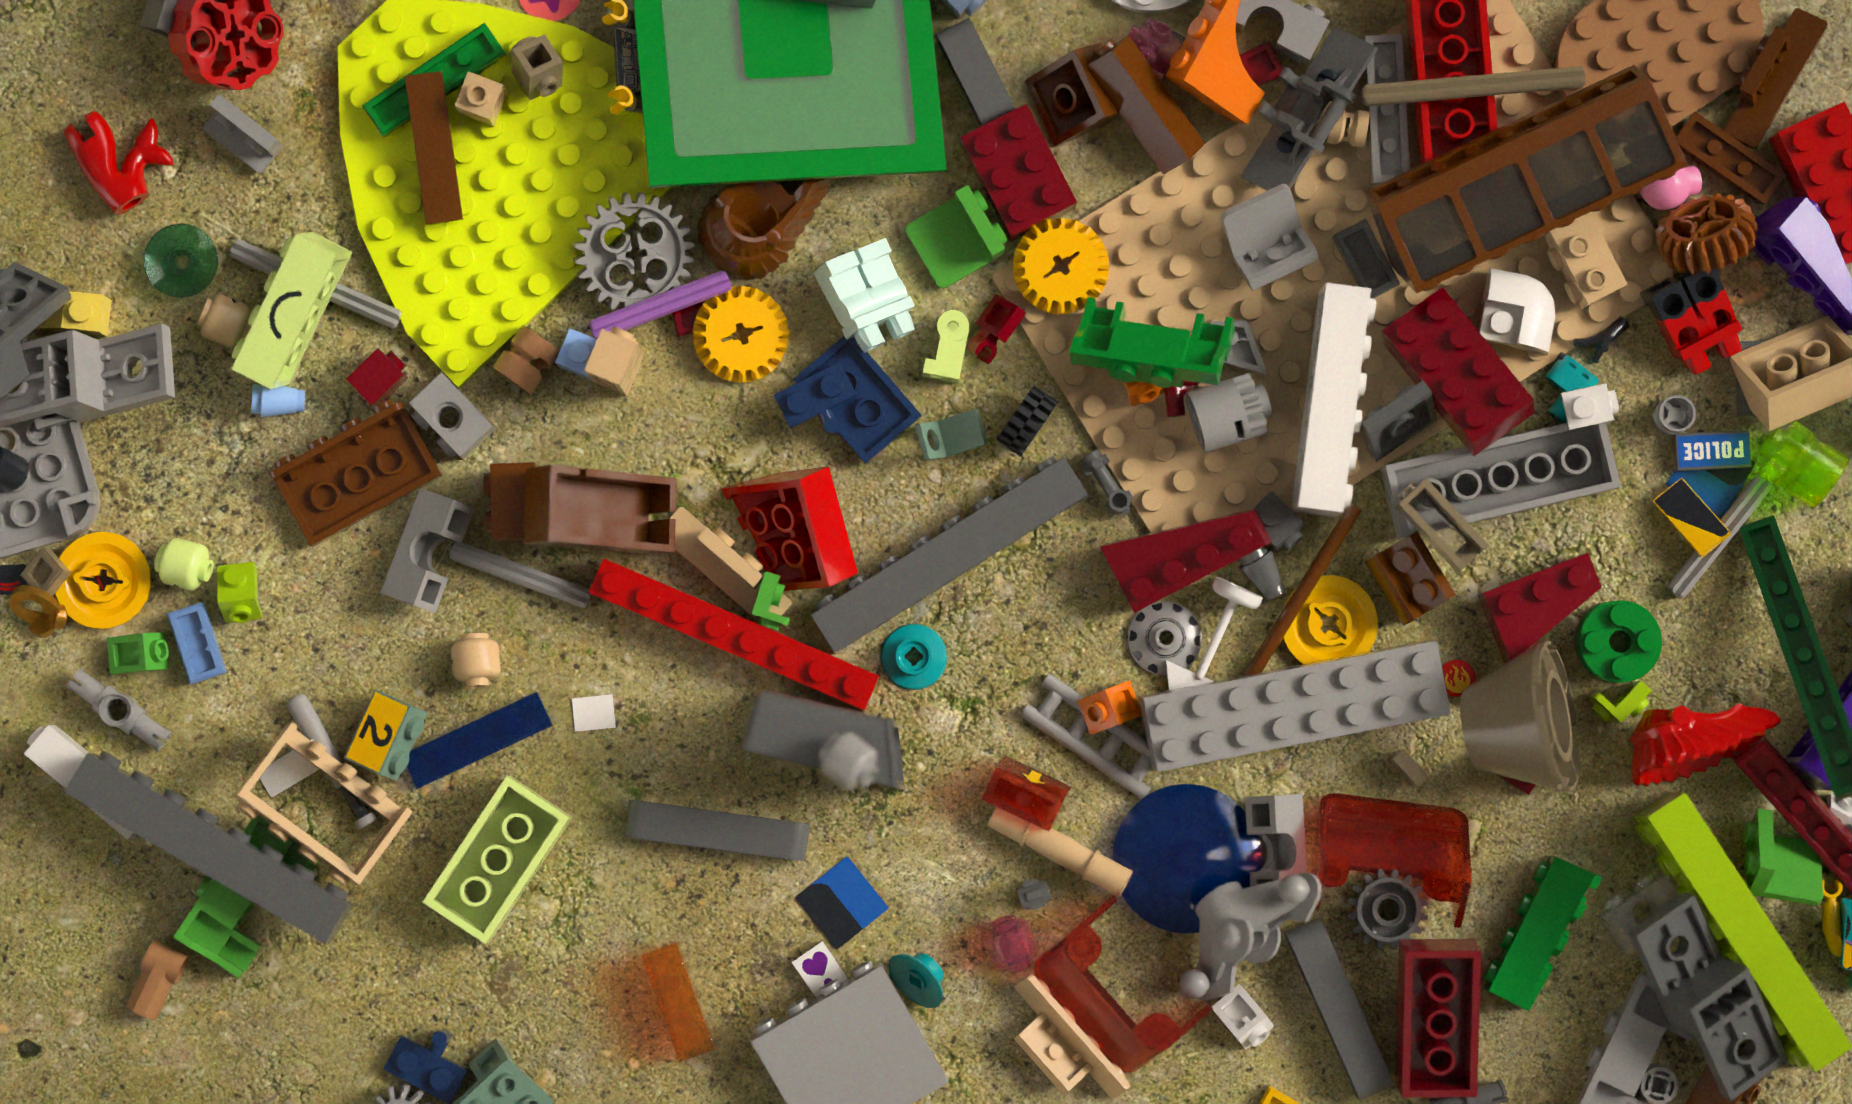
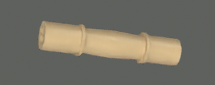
[987,800,1133,897]

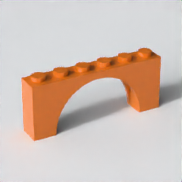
[1165,0,1265,125]

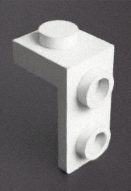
[1561,383,1619,430]

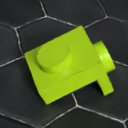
[217,561,262,623]
[1588,680,1652,724]

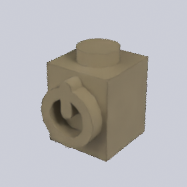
[510,34,563,101]

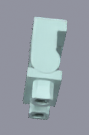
[814,238,915,353]

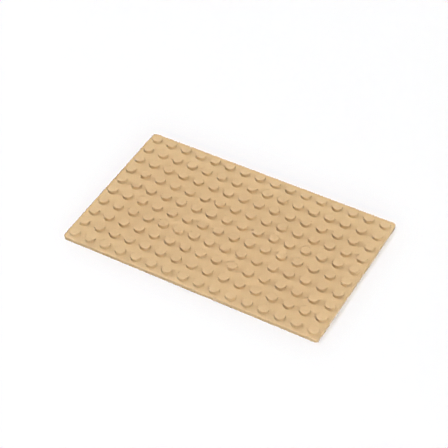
[993,0,1679,587]

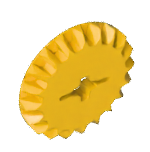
[1013,217,1110,314]
[693,286,790,383]
[55,532,152,629]
[1283,575,1378,664]

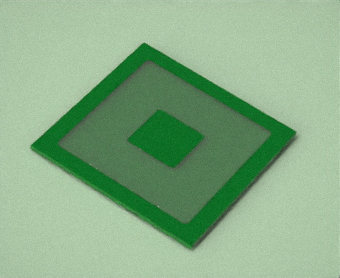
[633,0,947,188]

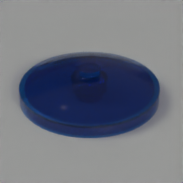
[1112,784,1262,934]

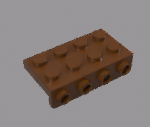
[269,400,443,547]

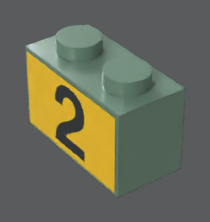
[344,690,428,780]

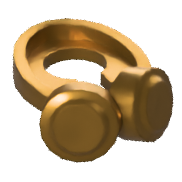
[9,585,67,638]

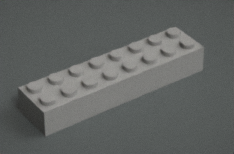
[1138,640,1451,772]

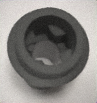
[1239,546,1286,601]

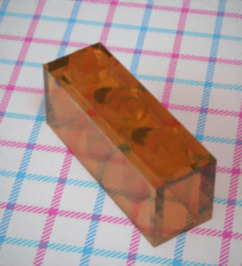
[641,941,717,1062]

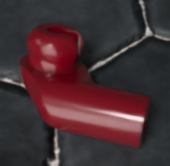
[1164,381,1199,418]

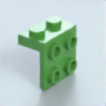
[906,185,1008,289]
[1743,808,1823,906]

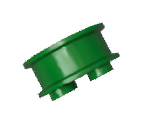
[1575,600,1662,683]

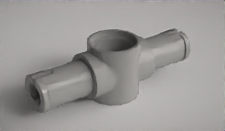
[66,668,172,752]

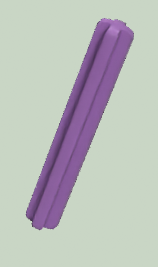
[589,271,731,339]

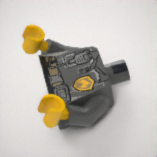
[602,0,643,114]

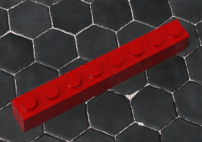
[589,558,879,711]

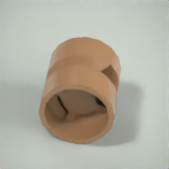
[492,325,560,395]

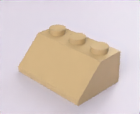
[1730,315,1852,431]

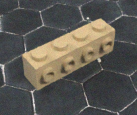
[1513,153,1628,309]

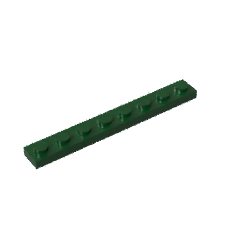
[1739,515,1852,802]

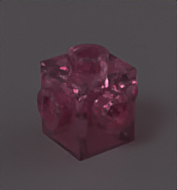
[1128,16,1186,81]

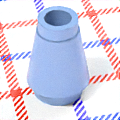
[251,384,305,418]

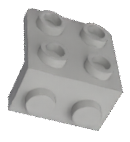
[1221,184,1319,291]

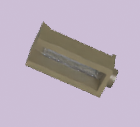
[1396,479,1488,574]

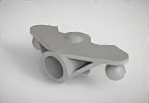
[1179,873,1322,1000]

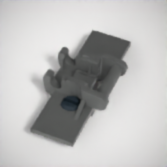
[1241,26,1378,191]

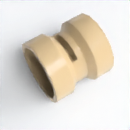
[1326,110,1369,148]

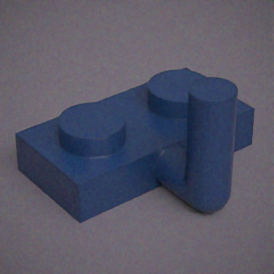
[774,361,857,436]
[384,1029,468,1104]

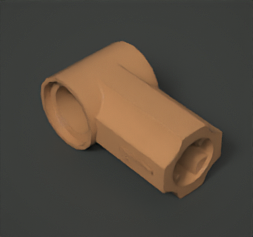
[126,939,190,1020]

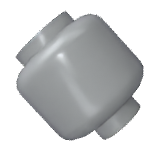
[819,733,878,790]

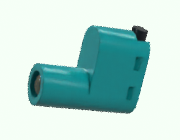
[1544,352,1599,424]

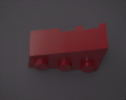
[1477,553,1602,664]

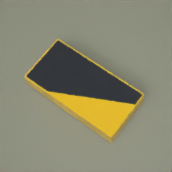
[1653,478,1731,558]

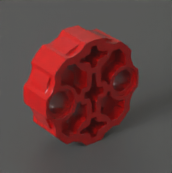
[168,0,284,90]

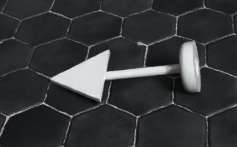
[1166,577,1263,690]

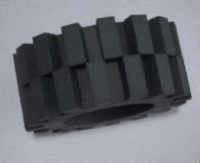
[996,385,1058,457]

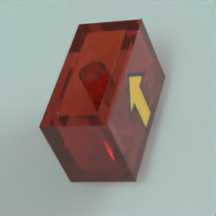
[981,755,1072,832]

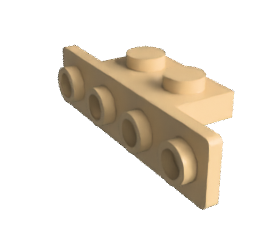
[669,507,792,629]
[1013,974,1131,1099]

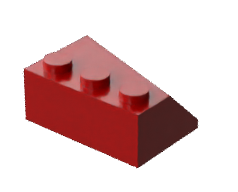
[721,466,858,591]

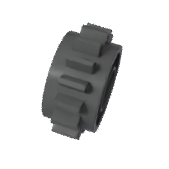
[1345,869,1428,950]

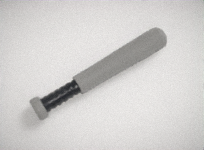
[286,694,377,830]

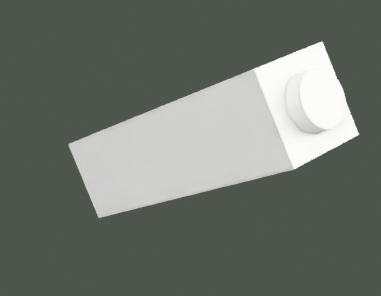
[24,725,138,840]

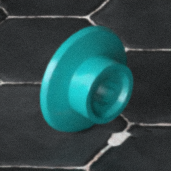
[880,624,947,690]
[888,953,944,1008]

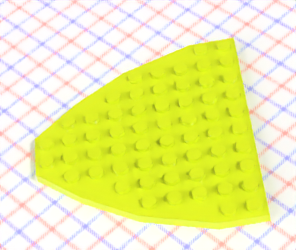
[338,0,673,389]

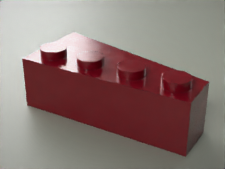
[1100,509,1272,613]

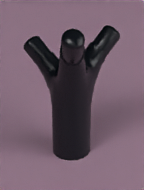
[1573,316,1630,364]

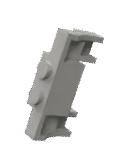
[1576,974,1693,1104]

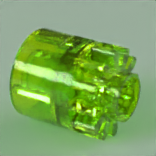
[1757,421,1849,510]

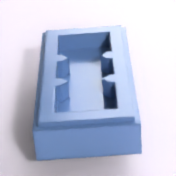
[167,602,227,685]

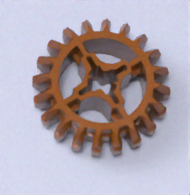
[1655,193,1758,275]

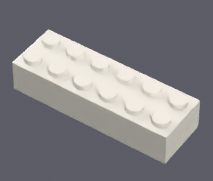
[1291,283,1376,517]

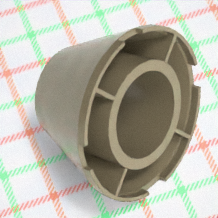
[1460,641,1580,791]

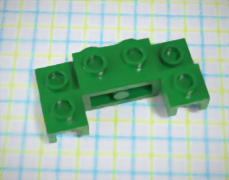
[1069,297,1235,388]

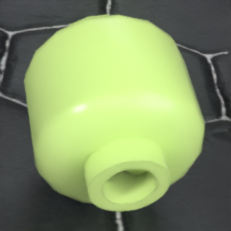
[154,538,214,591]

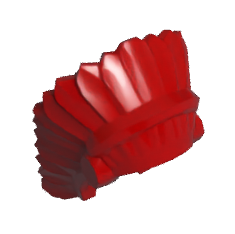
[1629,703,1781,787]

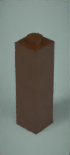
[1087,35,1205,175]

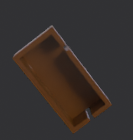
[524,464,677,556]

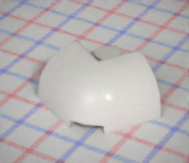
[1478,268,1555,355]

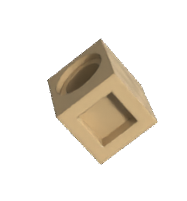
[455,71,508,127]

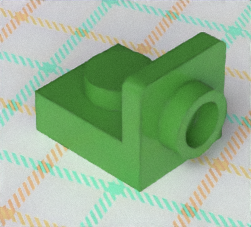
[752,571,791,630]
[107,632,169,675]

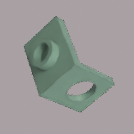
[915,409,988,460]

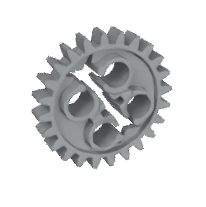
[573,191,694,309]

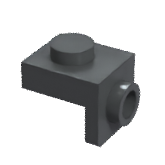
[1253,491,1304,553]

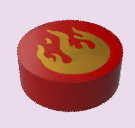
[1442,660,1476,697]

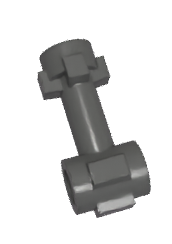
[1080,449,1133,517]
[1016,879,1052,911]

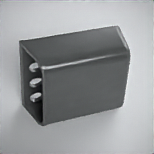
[741,690,905,790]

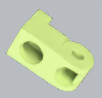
[922,310,969,384]

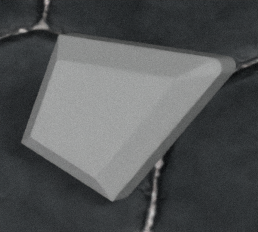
[1210,321,1266,375]

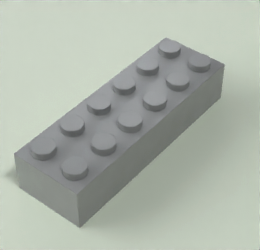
[1380,422,1621,541]

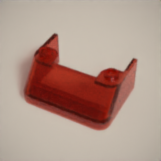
[1311,793,1472,928]
[1034,893,1213,1073]

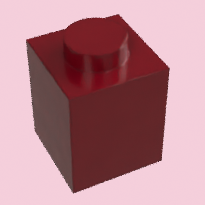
[346,348,408,408]

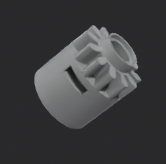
[1186,373,1272,453]

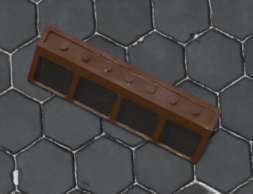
[1364,65,1688,294]

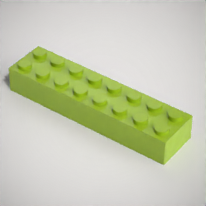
[1633,792,1852,1072]

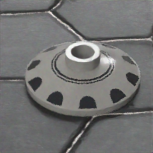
[1128,601,1202,676]

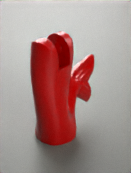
[63,111,173,215]

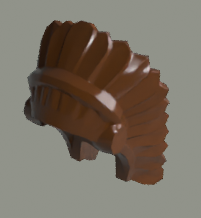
[697,178,836,280]

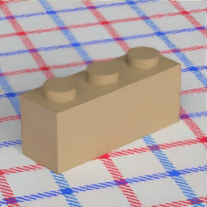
[584,327,644,396]

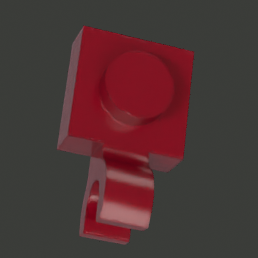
[966,294,1026,364]

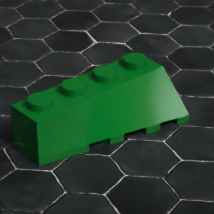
[1482,856,1602,1011]

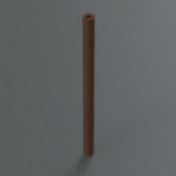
[1242,504,1362,676]

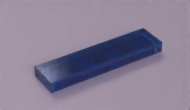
[407,692,554,789]

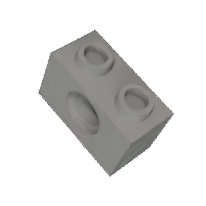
[409,372,496,459]

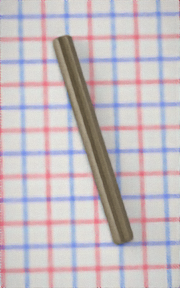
[1362,66,1586,106]

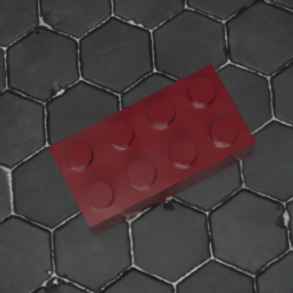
[1382,287,1534,457]
[1395,939,1481,1098]

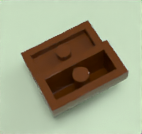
[1364,531,1456,626]

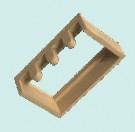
[232,722,413,887]

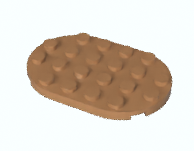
[1555,0,1764,141]

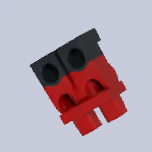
[1639,269,1743,375]

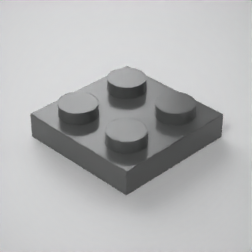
[1361,381,1437,462]

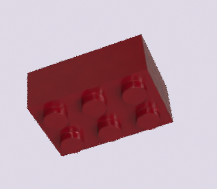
[960,104,1077,242]

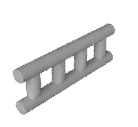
[1020,673,1152,800]

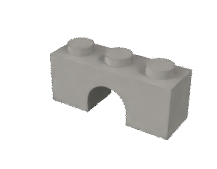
[1236,0,1330,66]
[380,488,475,613]
[1245,794,1307,887]

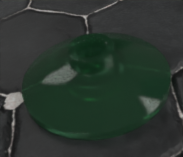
[143,224,219,298]

